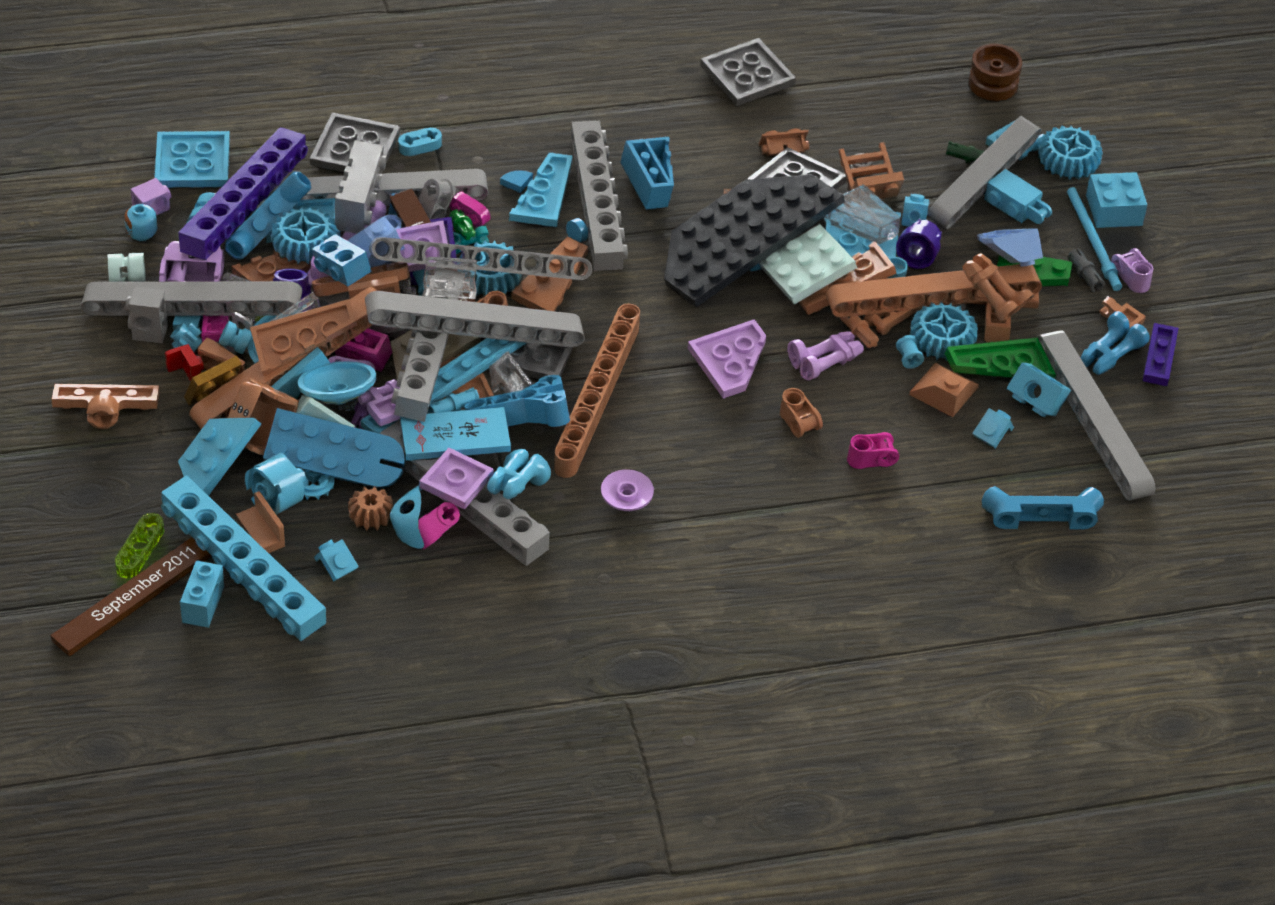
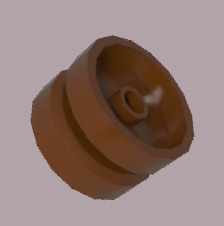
[968,43,1022,101]

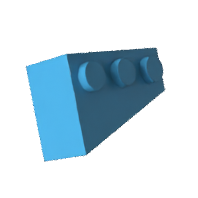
[620,137,674,209]

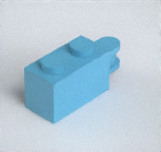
[984,169,1052,224]

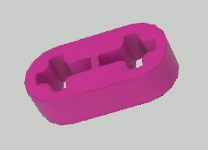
[449,192,491,228]

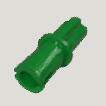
[449,209,476,240]

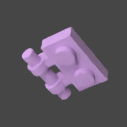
[358,379,400,426]

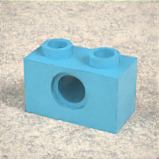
[1007,362,1071,417]
[180,561,224,628]

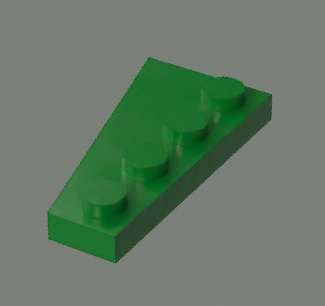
[945,338,1056,379]

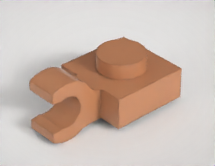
[1099,297,1146,329]

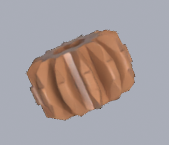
[348,486,393,531]

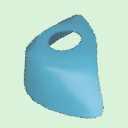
[390,485,424,549]

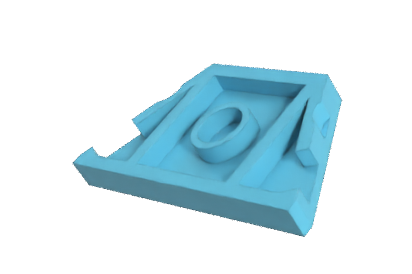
[178,418,261,496]

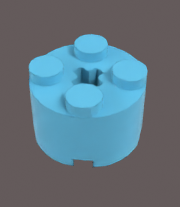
[245,453,306,514]

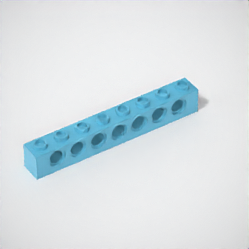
[161,475,326,641]

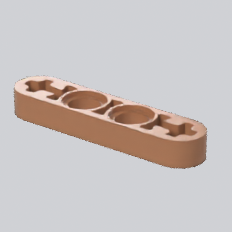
[312,262,410,297]

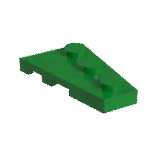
[997,255,1073,286]

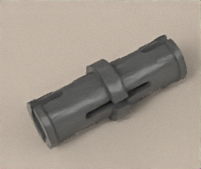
[1067,248,1105,292]

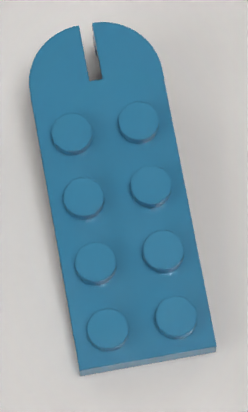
[263,408,405,488]

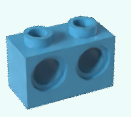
[312,234,371,286]

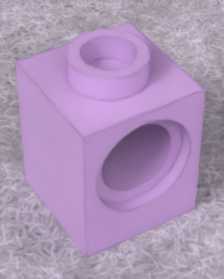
[131,178,171,215]

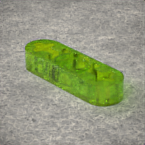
[115,513,164,578]

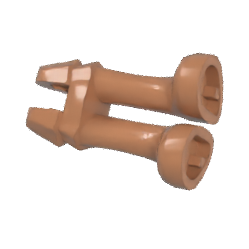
[963,253,1034,322]

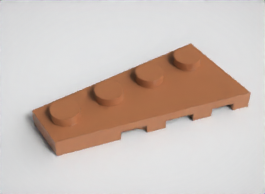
[799,241,896,315]
[250,299,357,376]

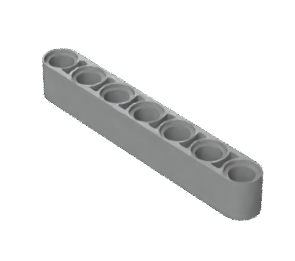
[927,116,1041,229]

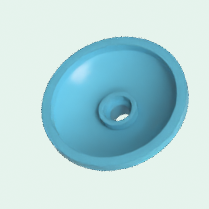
[298,361,376,405]

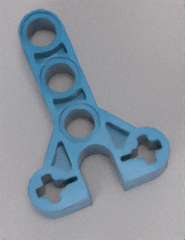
[464,375,570,427]

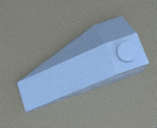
[977,229,1043,267]

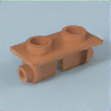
[759,128,809,156]

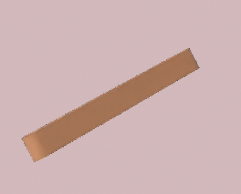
[826,264,1042,317]
[189,287,377,429]
[554,303,640,478]

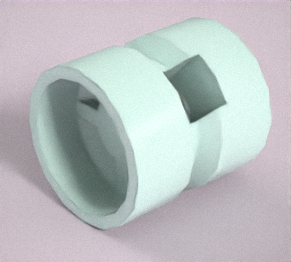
[108,253,146,282]

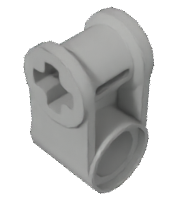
[418,179,456,219]

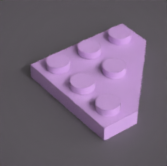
[688,320,766,398]

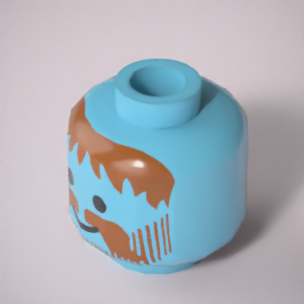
[124,204,157,241]

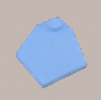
[347,216,405,268]

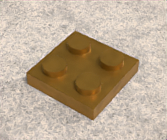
[184,356,242,406]

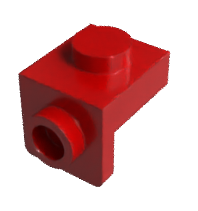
[165,344,204,381]

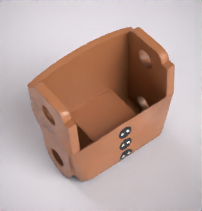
[227,379,299,455]

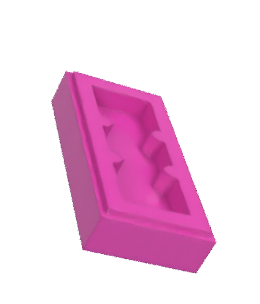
[202,316,230,343]

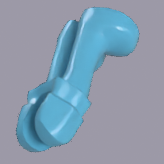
[487,449,551,499]

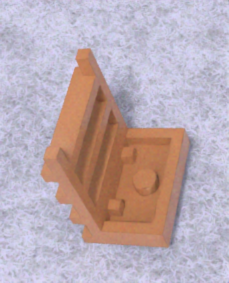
[838,142,904,203]

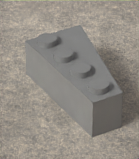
[334,141,387,233]

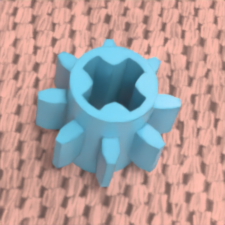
[170,322,202,352]

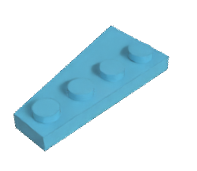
[509,153,573,227]

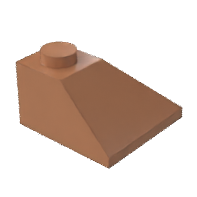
[909,362,979,417]

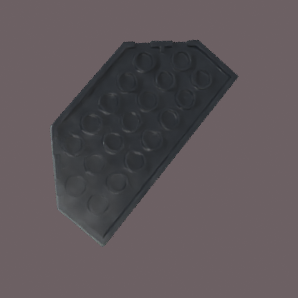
[664,175,845,307]

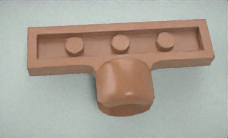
[52,384,159,429]

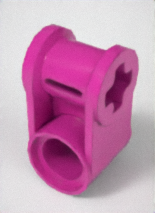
[847,432,899,469]
[418,502,460,550]

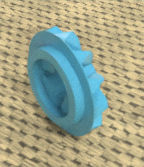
[302,470,334,500]

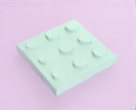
[759,224,857,304]

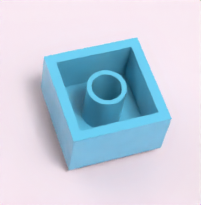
[1086,172,1147,228]

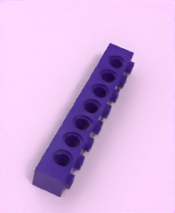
[178,127,308,260]

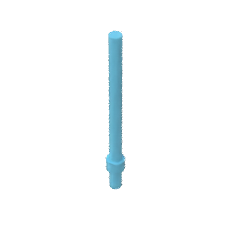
[1067,187,1122,291]

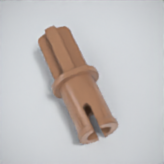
[841,316,879,348]

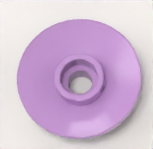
[601,470,654,511]

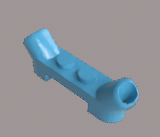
[224,172,311,260]
[982,486,1104,529]

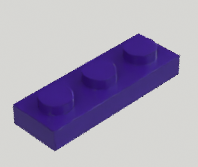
[1142,323,1178,386]

